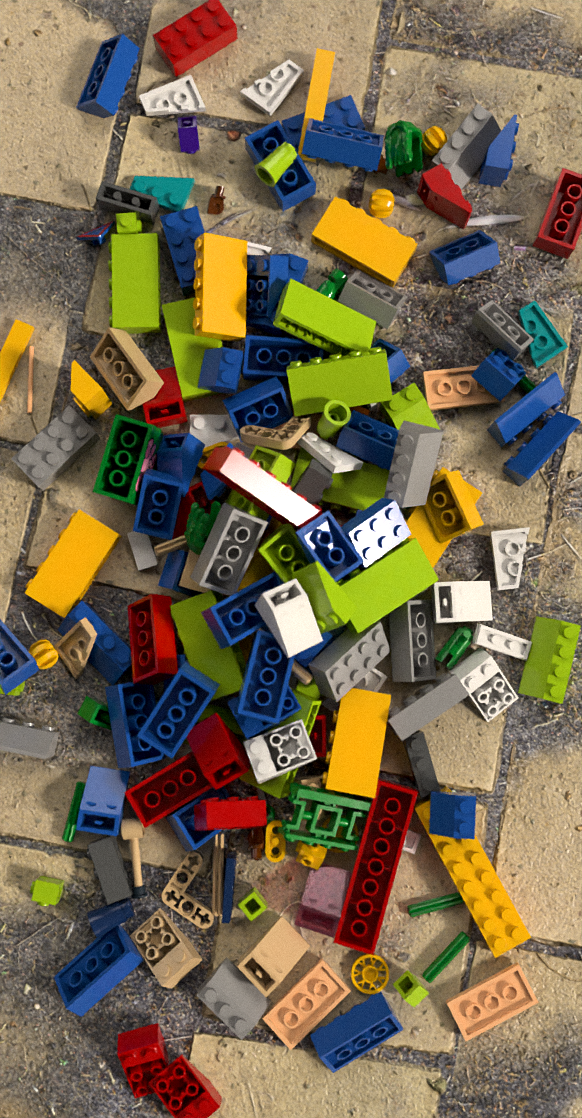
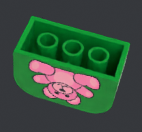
[93,414,163,505]

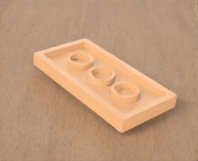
[422,365,505,411]
[263,958,351,1050]
[445,962,539,1041]

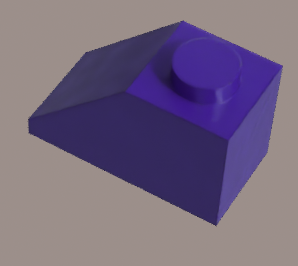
[178,116,200,154]

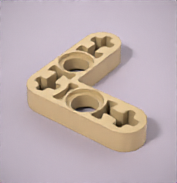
[240,414,312,450]
[162,850,214,929]

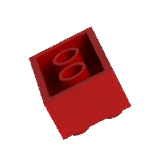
[194,796,267,831]

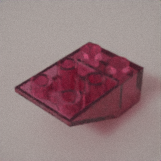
[294,862,351,938]

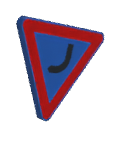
[76,220,115,245]

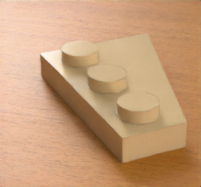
[53,617,97,679]

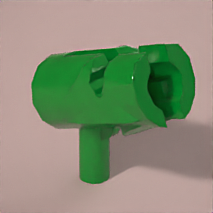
[316,268,348,301]
[434,626,473,670]

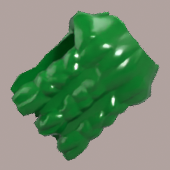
[384,120,423,178]
[184,501,221,555]

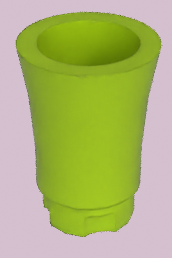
[254,142,297,187]
[316,400,351,440]

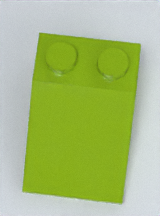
[379,383,443,437]
[291,561,358,634]

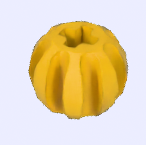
[421,126,448,156]
[369,189,394,218]
[29,639,59,669]

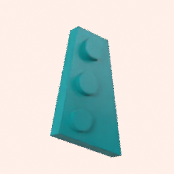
[129,176,195,213]
[518,300,568,369]

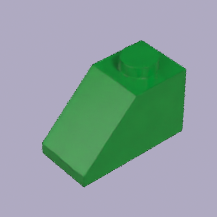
[77,696,112,730]

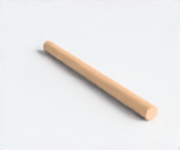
[27,346,34,413]

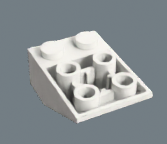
[255,579,323,658]
[431,581,493,624]
[449,648,518,722]
[243,719,317,784]

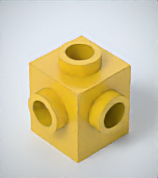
[295,840,327,870]

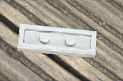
[472,624,532,661]

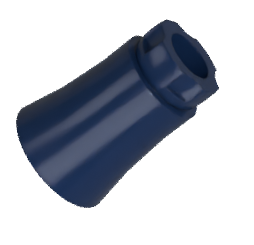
[87,897,135,939]

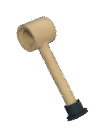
[121,817,148,899]

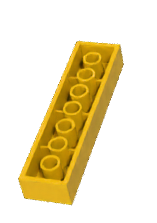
[414,786,531,958]

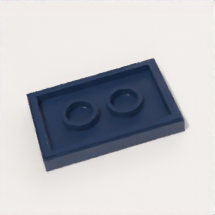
[222,851,237,923]

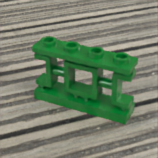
[278,782,371,852]

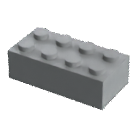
[11,405,100,491]
[308,621,391,702]
[387,673,470,741]

